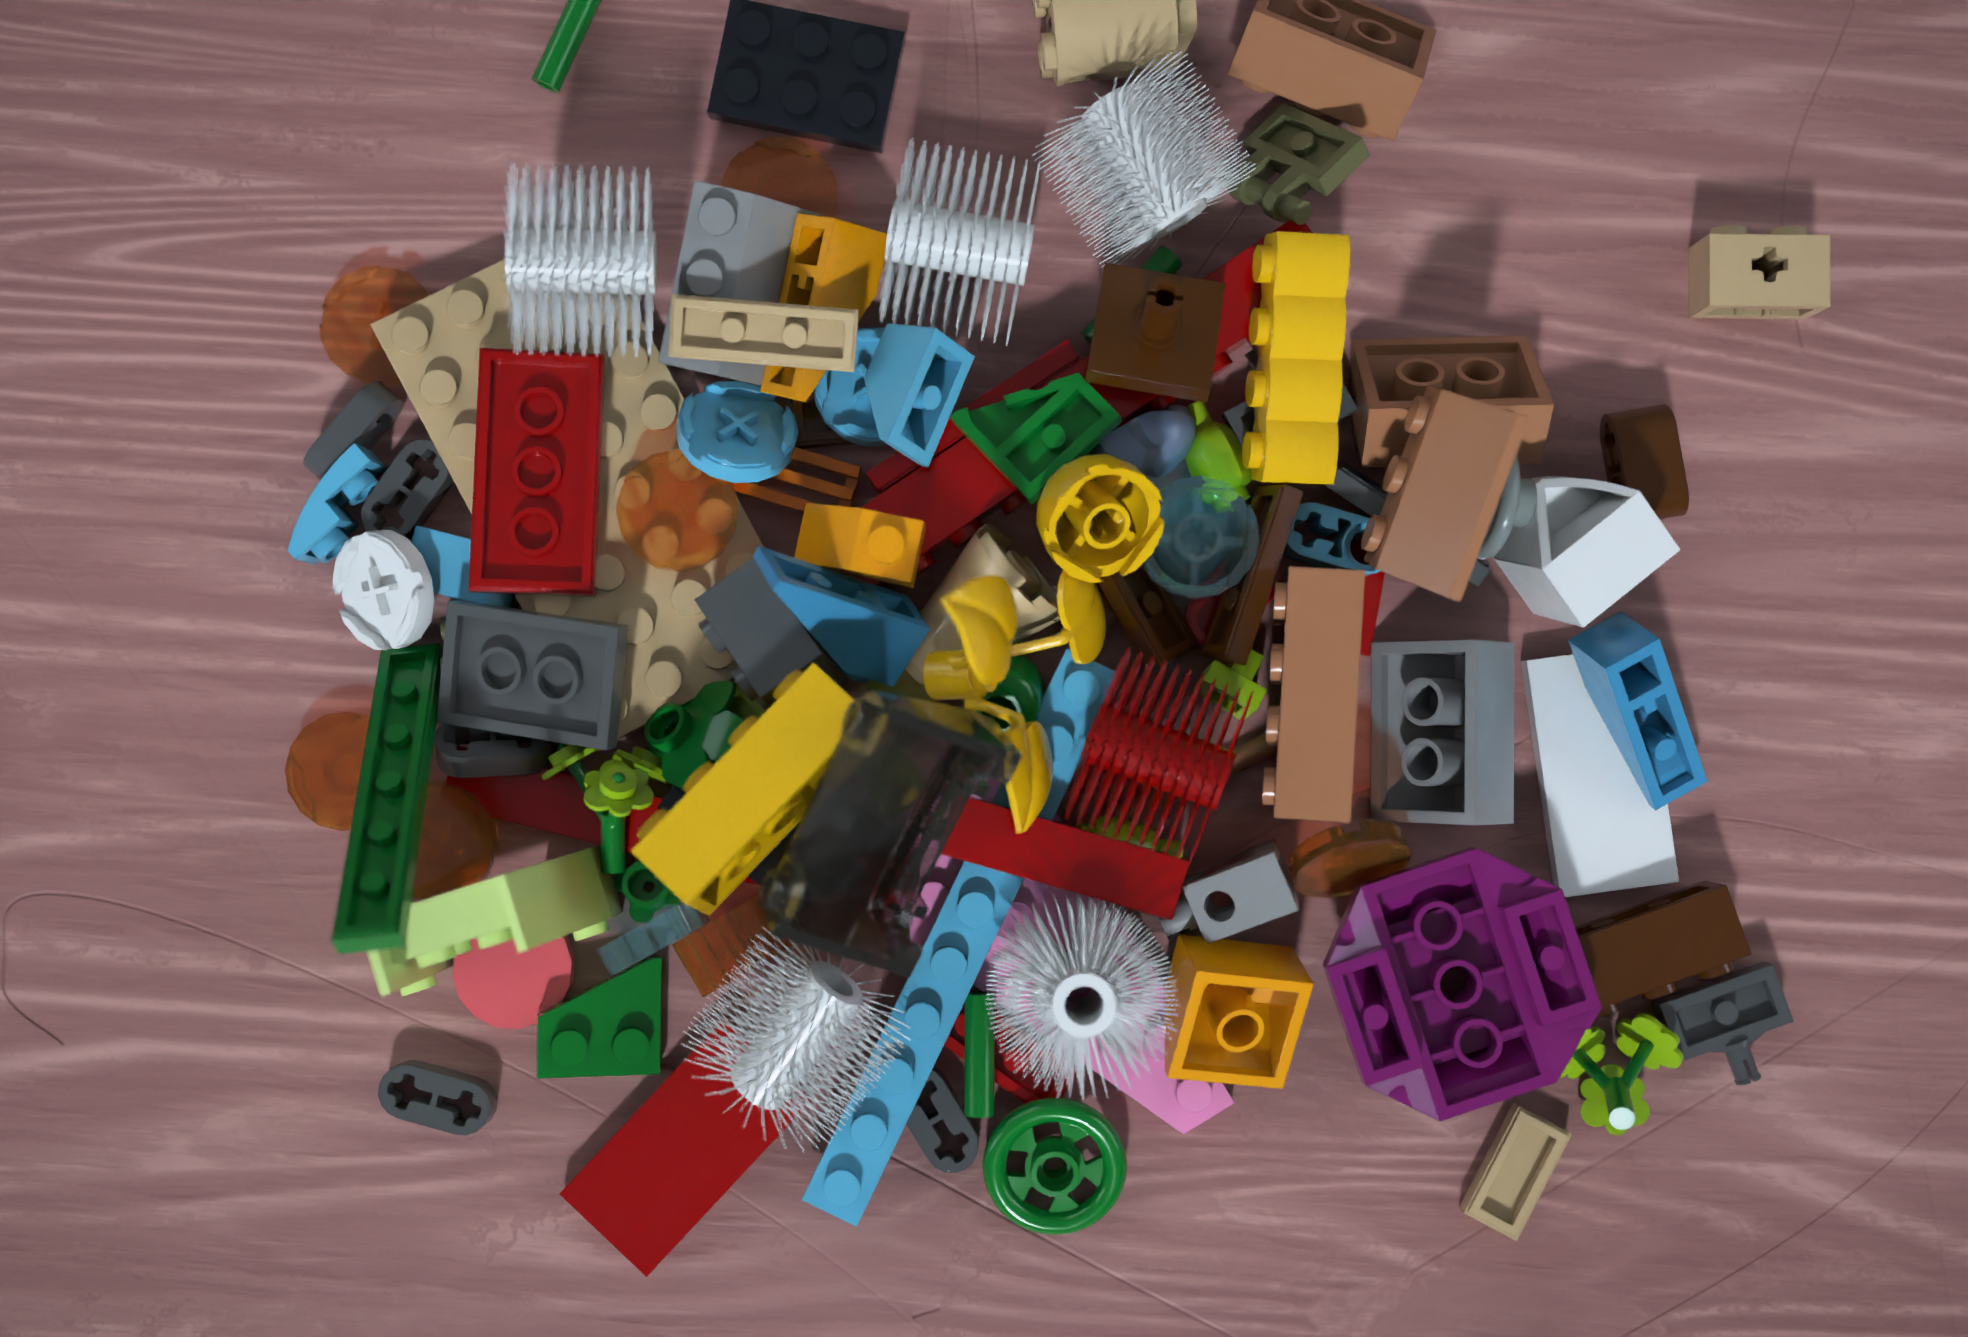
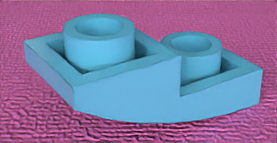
[287,443,388,565]

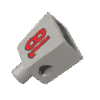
[1158,839,1299,943]

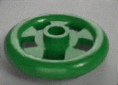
[982,1097,1127,1235]

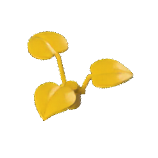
[923,570,1106,834]

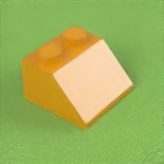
[1165,934,1314,1089]

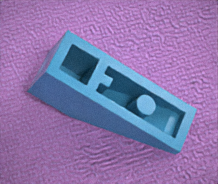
[753,546,930,687]
[1568,611,1708,810]

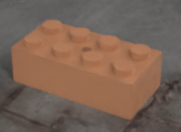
[1262,567,1365,823]

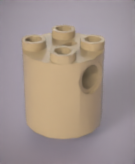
[1032,0,1197,86]

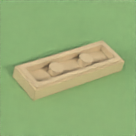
[668,294,859,372]

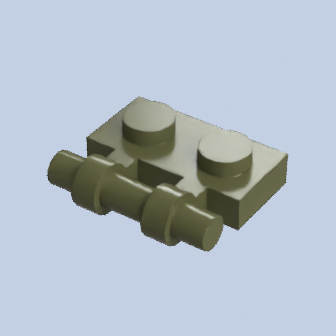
[1218,103,1370,225]

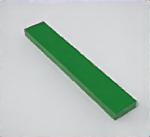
[331,643,443,954]

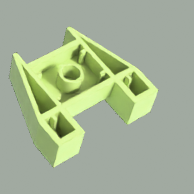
[366,845,623,996]

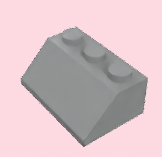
[658,180,822,386]
[1370,639,1514,825]

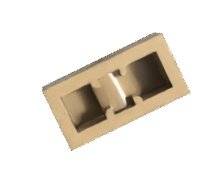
[1688,225,1831,319]

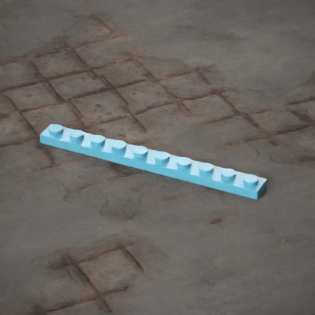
[802,648,1117,1227]

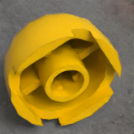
[1036,454,1164,583]

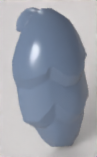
[1087,404,1196,479]

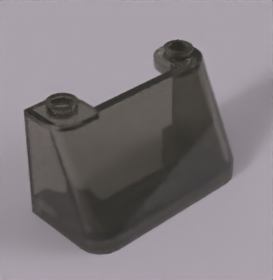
[759,690,1022,978]

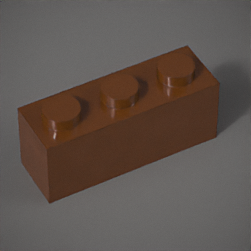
[1575,881,1752,1019]

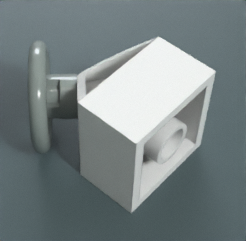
[1477,454,1680,628]

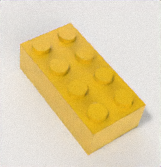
[631,662,881,916]

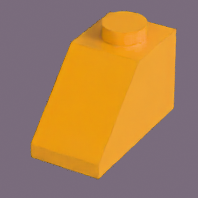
[794,503,926,588]

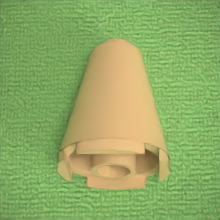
[905,522,1060,685]

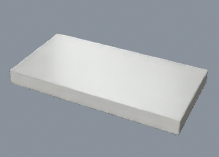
[1521,654,1679,897]

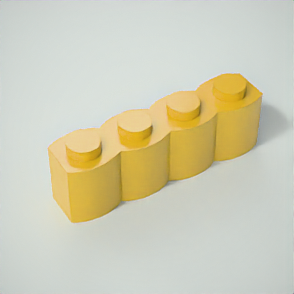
[1242,231,1350,484]

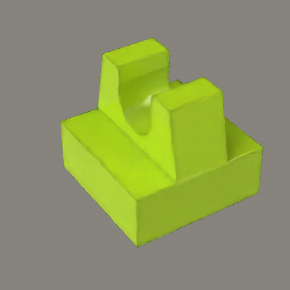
[1191,649,1267,720]

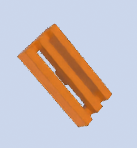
[730,447,862,513]

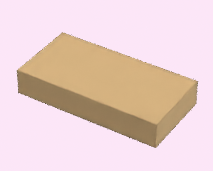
[1459,1102,1572,1241]

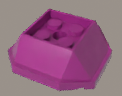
[1322,847,1602,1122]

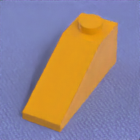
[760,213,887,402]

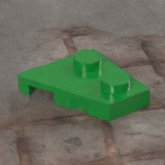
[950,373,1121,505]
[536,955,662,1079]

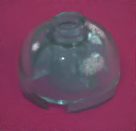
[1142,475,1260,600]

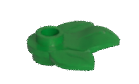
[644,681,744,790]

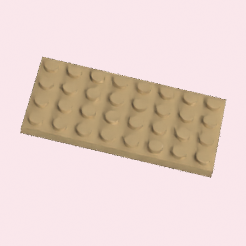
[370,221,764,750]

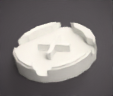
[332,530,435,650]

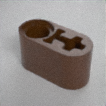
[1600,404,1689,520]

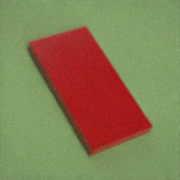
[469,348,605,597]
[559,1015,812,1277]

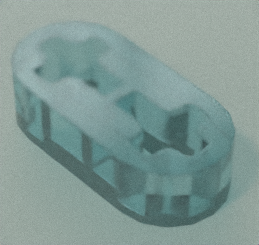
[596,903,711,976]

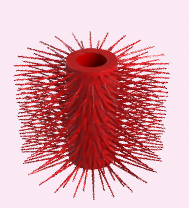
[1065,647,1253,867]

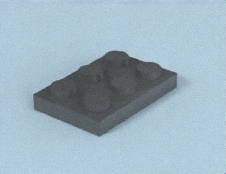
[437,600,629,750]

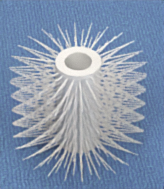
[1032,51,1256,268]
[879,138,1040,346]
[503,163,657,358]
[986,893,1181,1101]
[680,923,910,1152]

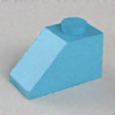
[864,323,975,467]

